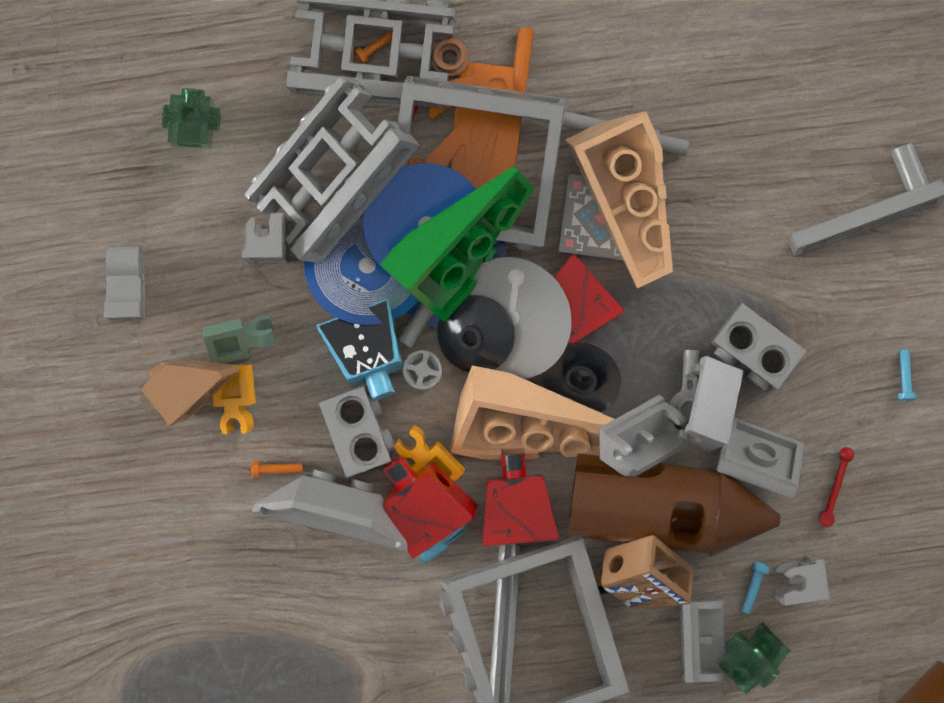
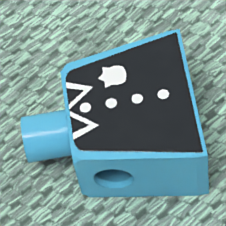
[316,299,403,401]

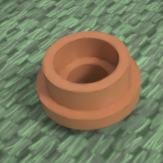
[431,38,469,77]

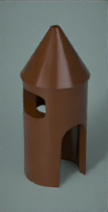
[568,453,780,557]

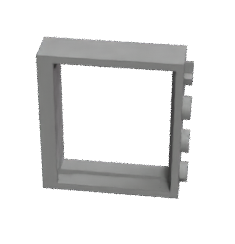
[398,75,566,250]
[438,537,629,703]

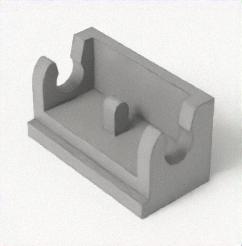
[241,213,289,264]
[679,356,744,452]
[600,395,689,477]
[773,555,830,606]
[679,598,726,683]

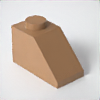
[141,359,240,426]

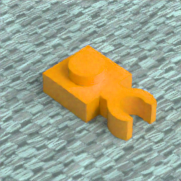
[213,364,256,434]
[394,425,465,482]

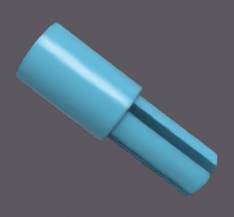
[419,524,468,564]

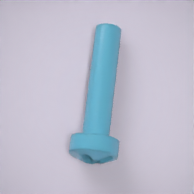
[898,349,916,402]
[741,562,770,614]

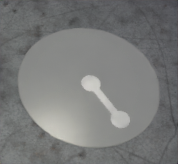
[466,257,572,379]

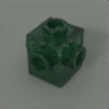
[162,88,221,149]
[718,622,791,693]

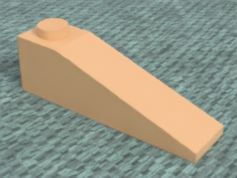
[450,366,614,460]

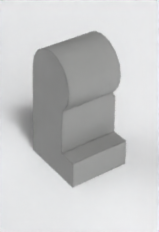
[104,246,146,320]

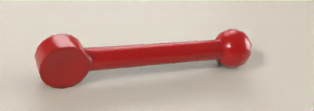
[818,447,855,527]

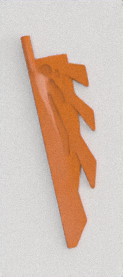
[426,28,534,243]

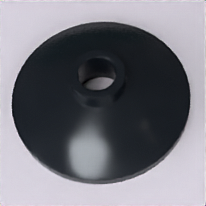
[437,295,515,372]
[542,343,621,412]

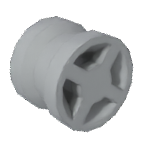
[403,350,443,390]

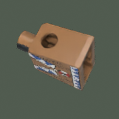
[593,535,694,608]

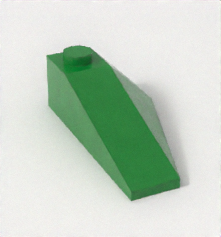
[380,165,535,322]

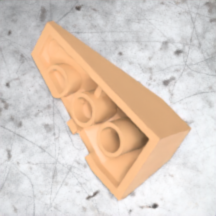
[566,111,673,289]

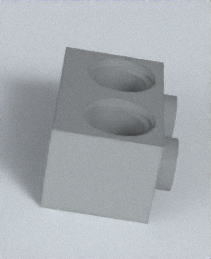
[710,303,806,391]
[319,386,396,478]

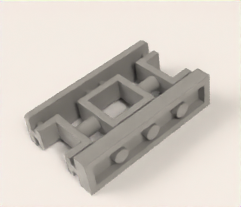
[286,0,457,109]
[244,76,420,264]

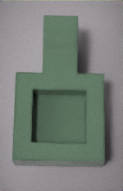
[202,315,275,363]

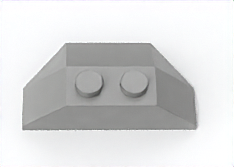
[252,469,408,552]

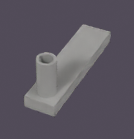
[788,143,944,258]

